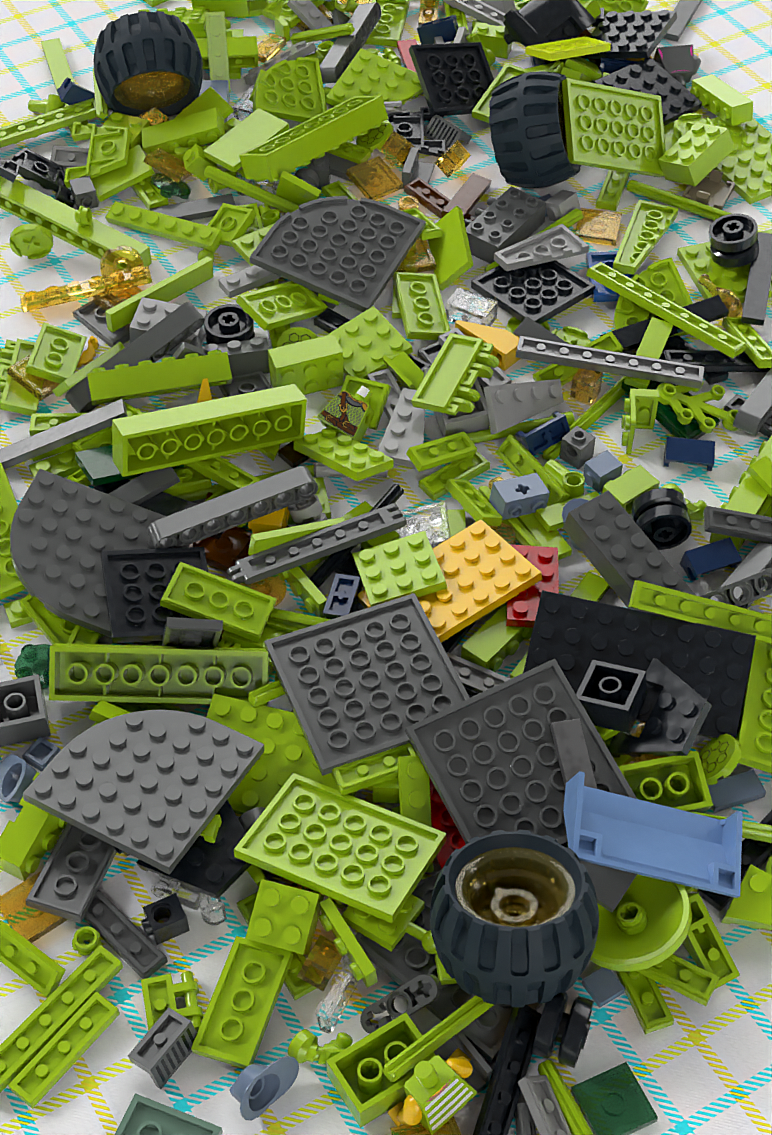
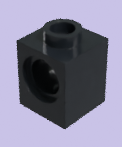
[141,893,190,945]

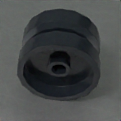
[709,214,759,268]
[204,304,255,345]
[632,488,692,550]
[532,992,594,1068]

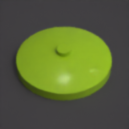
[590,874,692,972]

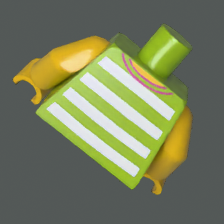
[387,1047,477,1135]

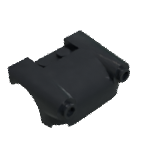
[503,0,596,66]

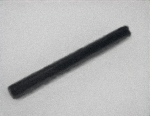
[309,484,404,588]

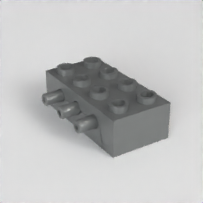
[464,186,546,264]

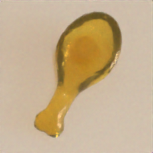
[698,273,742,317]

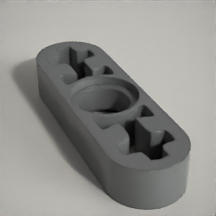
[360,974,442,1034]

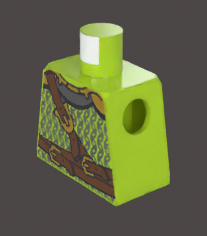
[317,386,374,443]

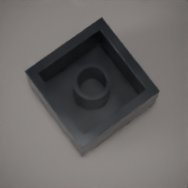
[576,660,647,734]

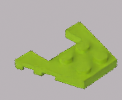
[64,122,131,188]

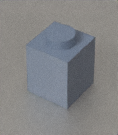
[583,450,623,493]

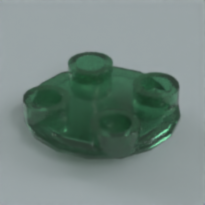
[151,173,191,199]
[14,644,51,689]

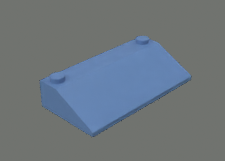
[563,771,743,898]

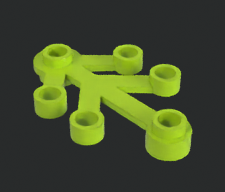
[656,382,738,433]

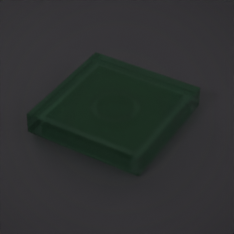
[570,1062,658,1135]

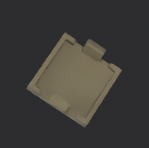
[682,169,735,210]

